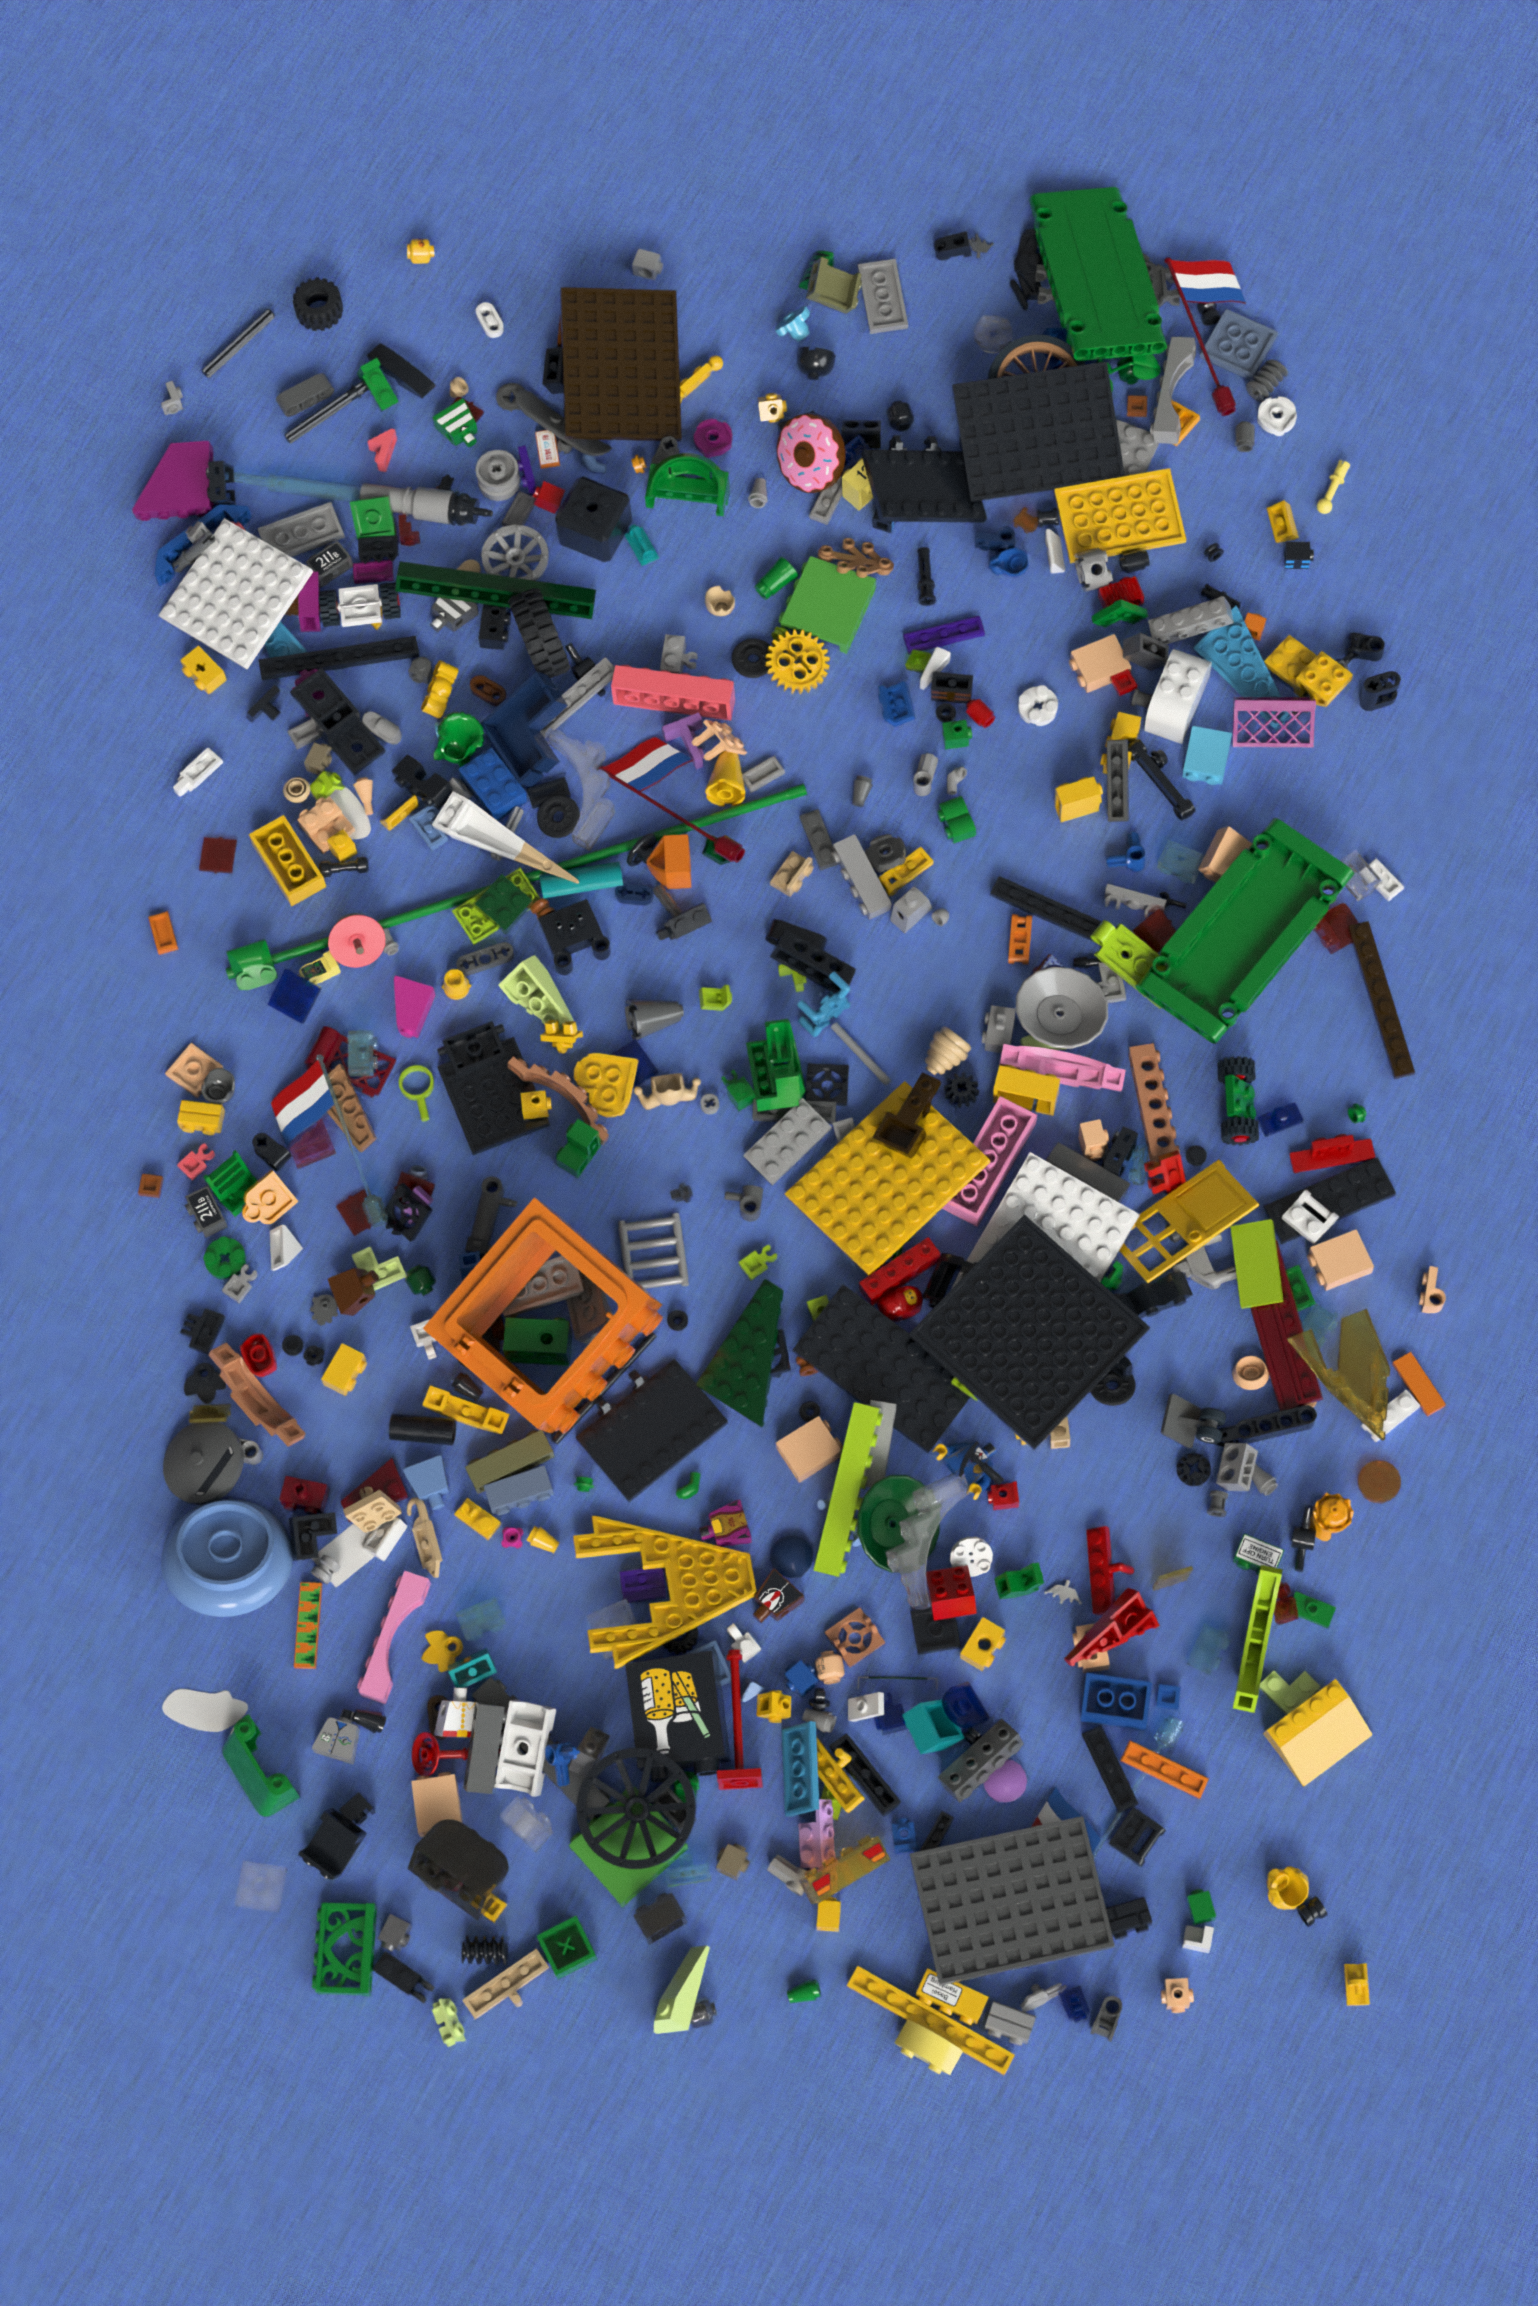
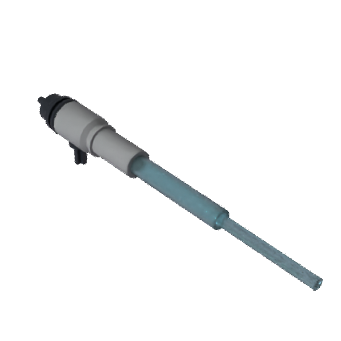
[225,472,493,526]

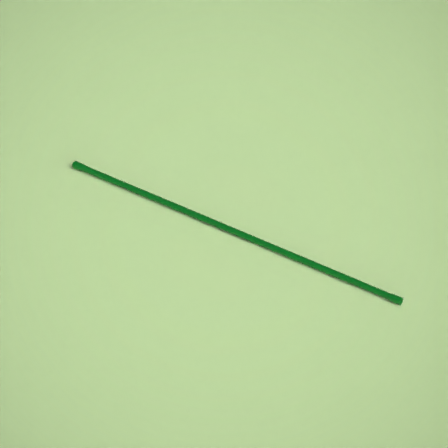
[225,783,807,980]

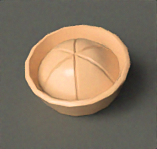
[1232,1356,1270,1390]

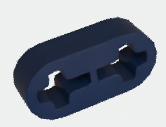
[615,883,654,906]

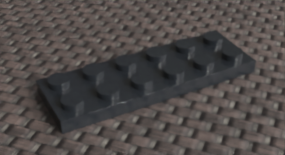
[1264,1157,1396,1244]

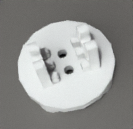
[950,1537,993,1577]

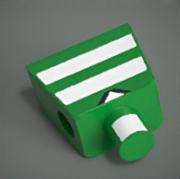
[432,398,478,447]

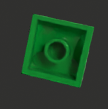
[226,939,278,990]

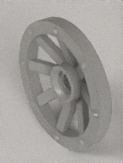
[481,525,549,581]

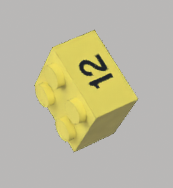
[842,457,873,511]

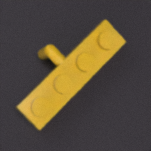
[816,1736,865,1813]

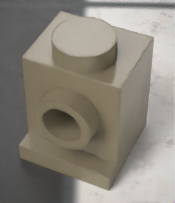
[304,742,332,776]

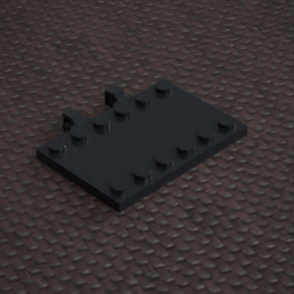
[861,435,987,523]
[575,1359,728,1502]

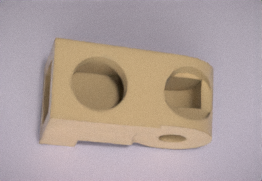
[1050,1417,1070,1449]

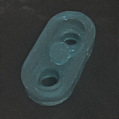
[1129,1145,1148,1185]

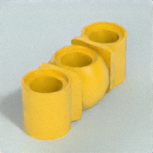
[421,660,459,719]

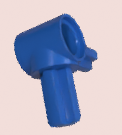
[1106,832,1145,872]
[545,1742,580,1786]

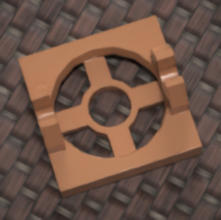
[825,1607,885,1668]

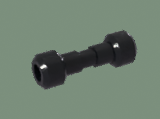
[319,857,369,878]

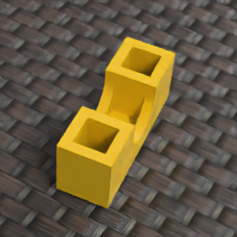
[1100,712,1142,774]

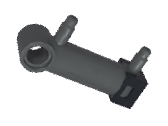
[465,1176,517,1258]

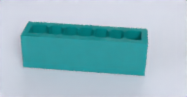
[540,861,623,898]

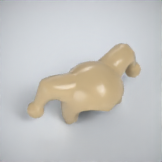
[634,1073,701,1110]

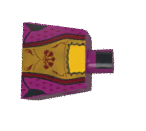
[699,1499,752,1547]

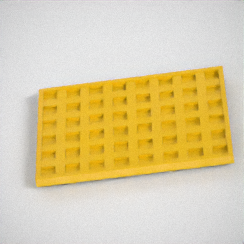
[785,1081,990,1276]

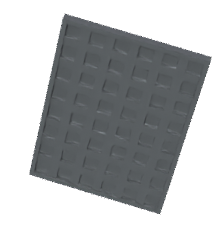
[910,1816,1115,1986]

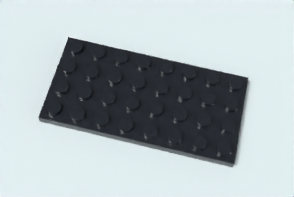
[792,1284,970,1453]

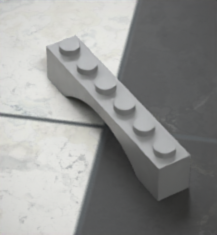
[1150,337,1196,444]

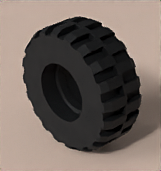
[508,588,571,678]

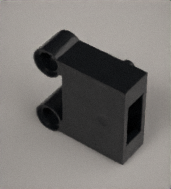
[538,899,611,975]

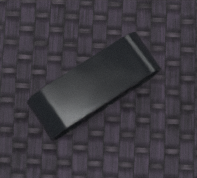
[765,919,827,950]

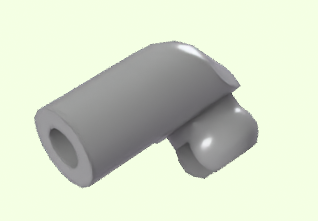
[947,767,967,795]

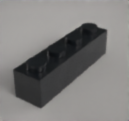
[920,1811,954,1851]

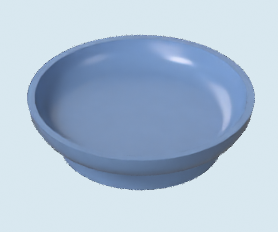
[161,1499,293,1617]

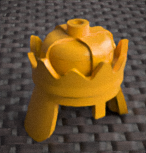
[1310,1493,1354,1541]

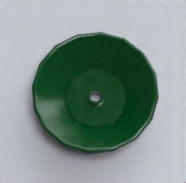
[857,1475,940,1573]

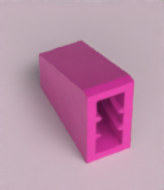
[394,975,435,1038]

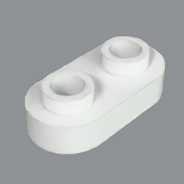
[476,302,504,338]

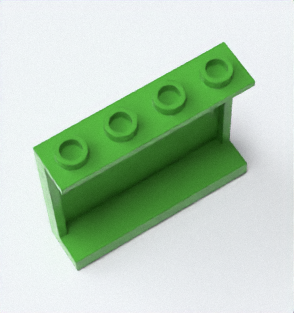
[779,556,876,654]
[569,1787,688,1908]

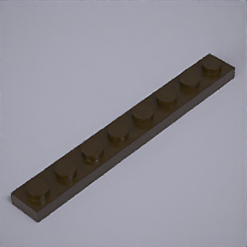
[1348,921,1415,1079]

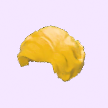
[1267,1866,1309,1910]

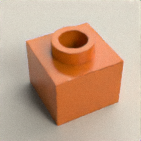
[1245,613,1267,641]

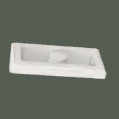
[1045,529,1065,574]
[362,1517,407,1561]

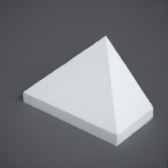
[270,1225,303,1271]

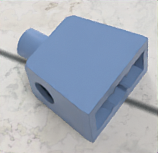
[403,1455,449,1510]

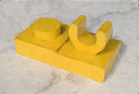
[454,1498,501,1541]

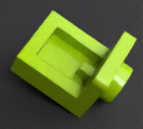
[310,771,345,800]
[778,964,807,992]
[699,985,732,1011]

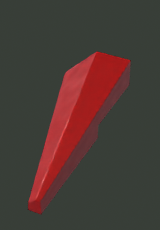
[1064,1587,1160,1666]

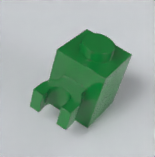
[721,1070,755,1112]

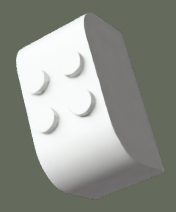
[1144,649,1212,744]

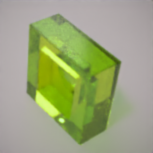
[905,650,932,673]

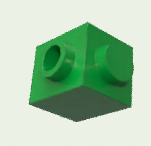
[942,720,972,750]

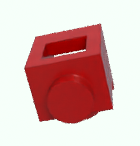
[987,1481,1019,1510]

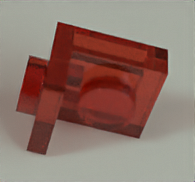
[398,514,421,546]

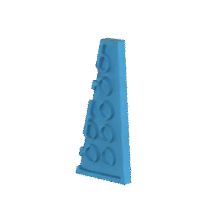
[1194,605,1291,731]

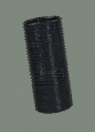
[389,1413,456,1446]

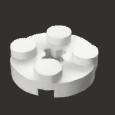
[1257,397,1297,436]
[1018,685,1058,726]

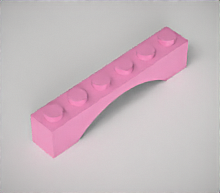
[357,1571,431,1704]

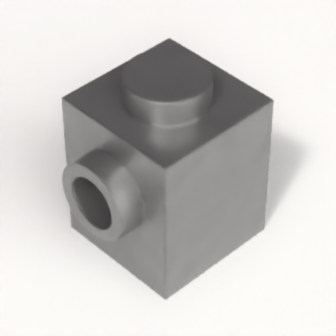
[378,1914,412,1952]

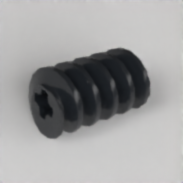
[461,1935,508,1965]

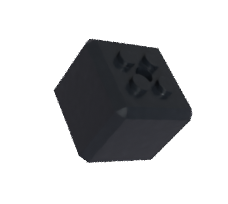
[555,477,632,563]

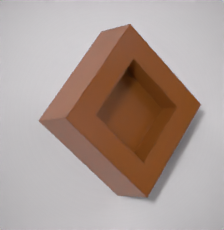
[1127,395,1147,417]
[138,1174,164,1198]

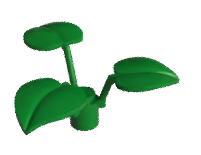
[1096,354,1161,391]

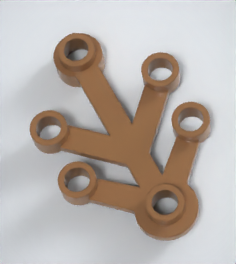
[817,538,894,578]

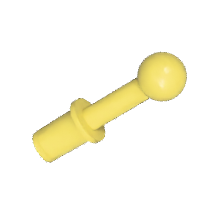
[1317,460,1350,514]

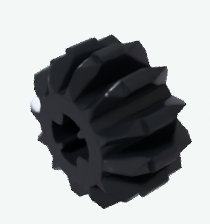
[944,1072,979,1108]

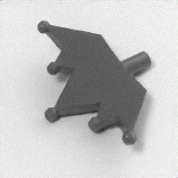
[968,234,994,258]

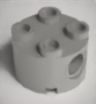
[1074,547,1113,592]

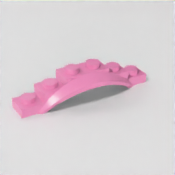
[999,1044,1126,1092]

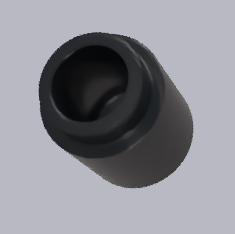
[1119,550,1150,573]

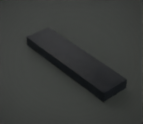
[1081,1725,1138,1813]

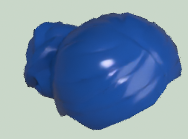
[988,548,1029,577]

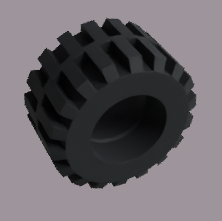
[292,277,343,331]

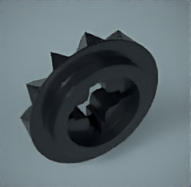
[1176,1452,1211,1486]

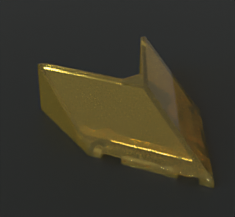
[1287,1309,1390,1441]

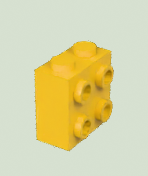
[1054,777,1103,822]

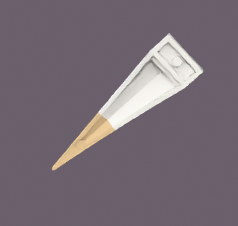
[432,791,579,883]

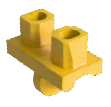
[540,1020,583,1054]
[1344,1963,1370,2006]

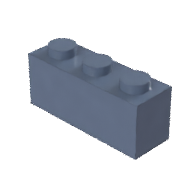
[484,1465,554,1515]

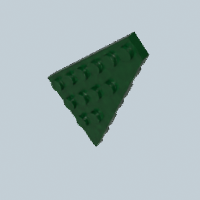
[696,1279,784,1428]

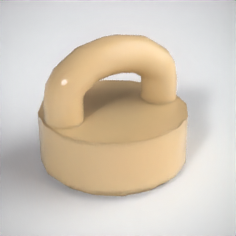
[450,377,469,398]

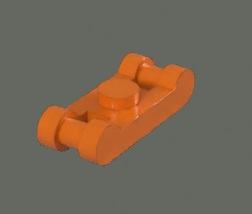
[1008,914,1032,965]

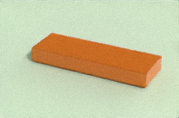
[1392,1352,1446,1417]

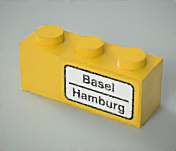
[916,1968,988,2026]

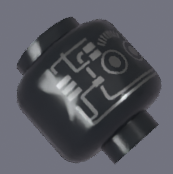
[886,401,914,431]

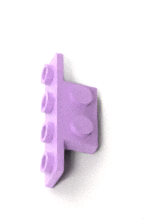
[799,1799,837,1889]

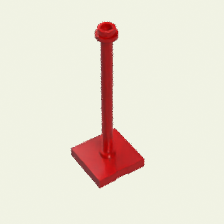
[717,1649,763,1790]

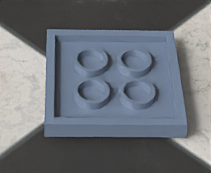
[1200,309,1278,380]

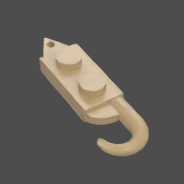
[407,1497,443,1578]

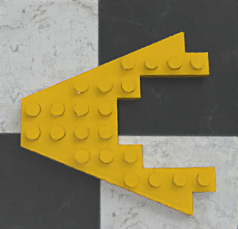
[573,1516,757,1669]

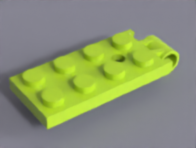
[1090,920,1167,1009]

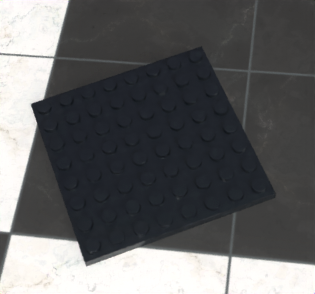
[909,1214,1151,1451]

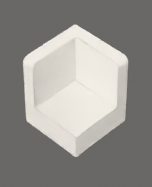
[1182,1926,1214,1953]

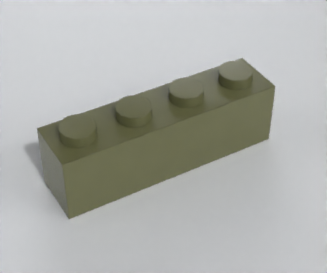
[465,1430,554,1494]

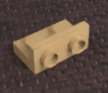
[770,851,814,897]

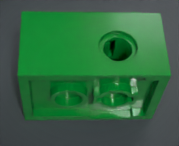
[503,1317,572,1366]

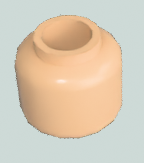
[815,1651,845,1684]

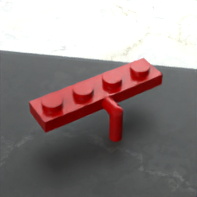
[1086,1526,1134,1615]

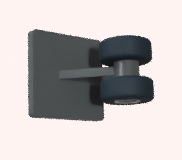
[1161,1394,1226,1448]

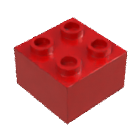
[925,1565,977,1621]

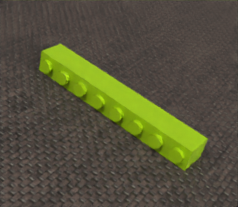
[813,1402,883,1577]

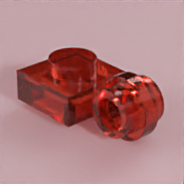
[1274,1582,1299,1625]

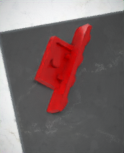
[1289,1134,1375,1173]

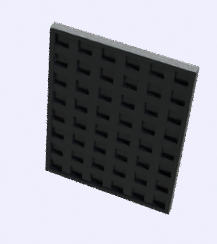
[952,362,1125,503]

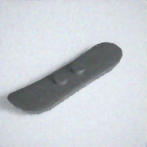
[515,390,612,456]

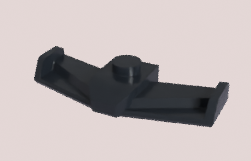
[1014,229,1043,300]

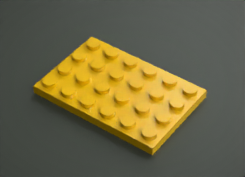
[1054,468,1186,564]

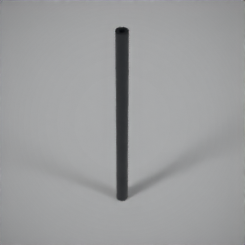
[552,1332,657,1445]

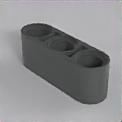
[276,373,334,417]

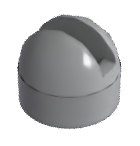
[931,908,949,926]

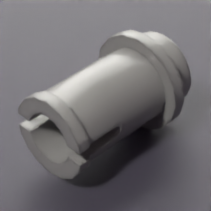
[383,928,399,956]

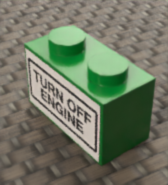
[1233,1534,1284,1575]

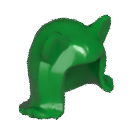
[434,711,484,767]

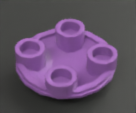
[984,1759,1027,1803]

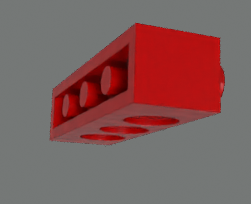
[859,1237,941,1306]

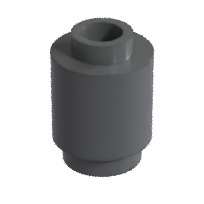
[1235,421,1255,452]

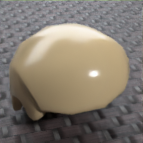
[705,586,735,617]

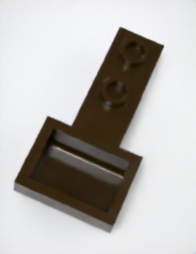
[872,1072,941,1158]

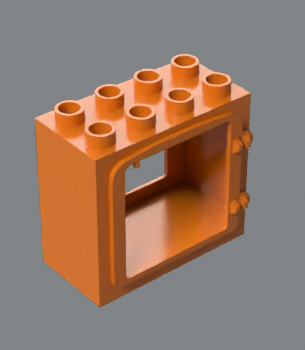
[422,1197,663,1434]

